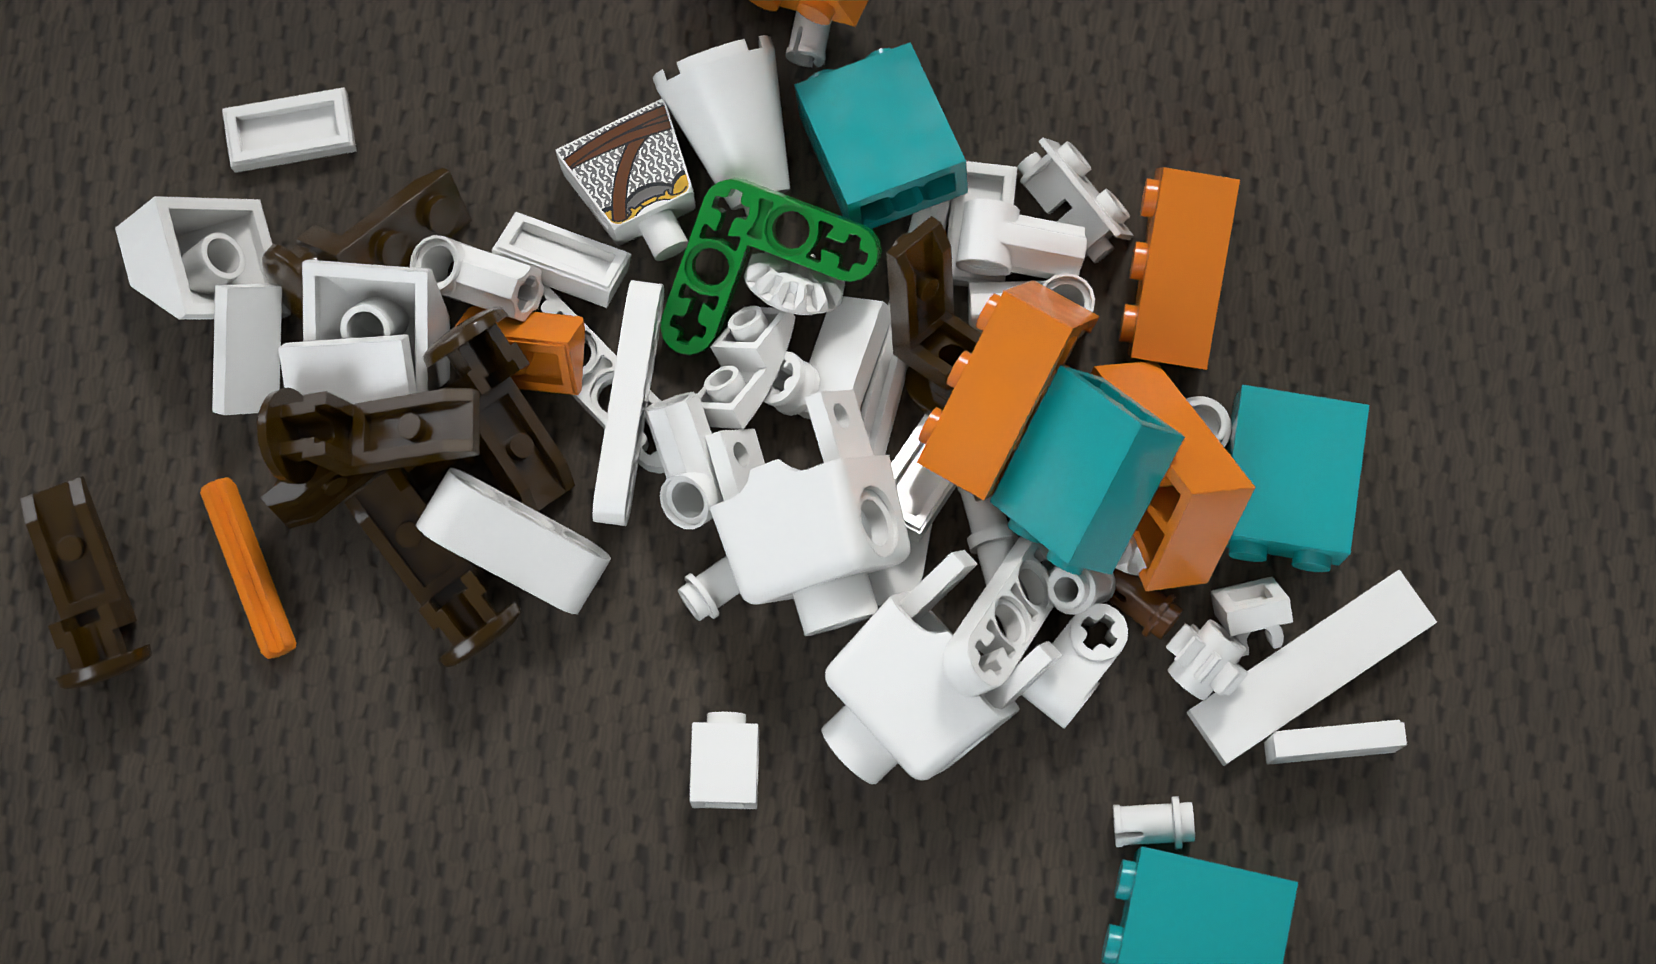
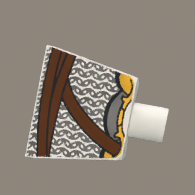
[556,98,696,261]

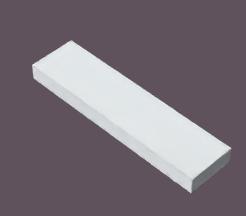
[1187,570,1437,766]

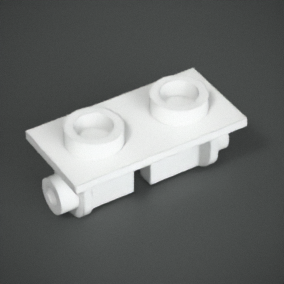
[1017,138,1134,263]

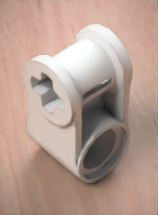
[1021,603,1128,728]

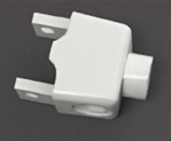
[705,390,911,636]
[822,550,1063,784]

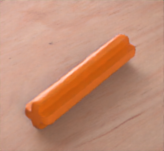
[200,477,296,659]

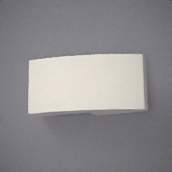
[698,306,795,429]

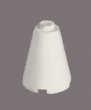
[653,35,790,216]

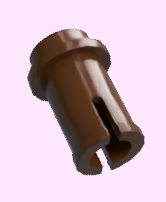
[1108,568,1184,640]

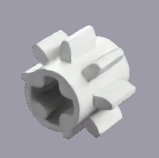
[1166,619,1249,701]

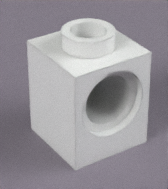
[690,712,759,809]

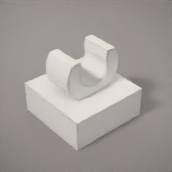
[1211,577,1293,656]

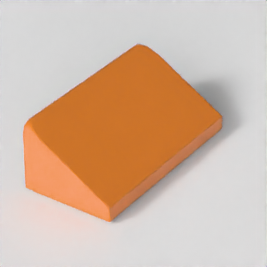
[456,306,585,395]

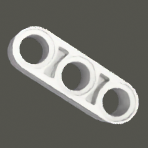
[416,468,611,614]

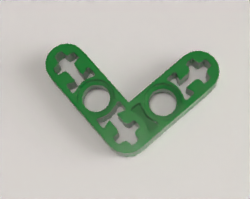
[660,178,882,355]

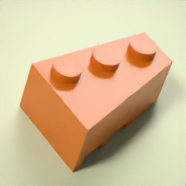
[1119,167,1240,370]
[916,280,1100,500]
[1091,361,1256,591]

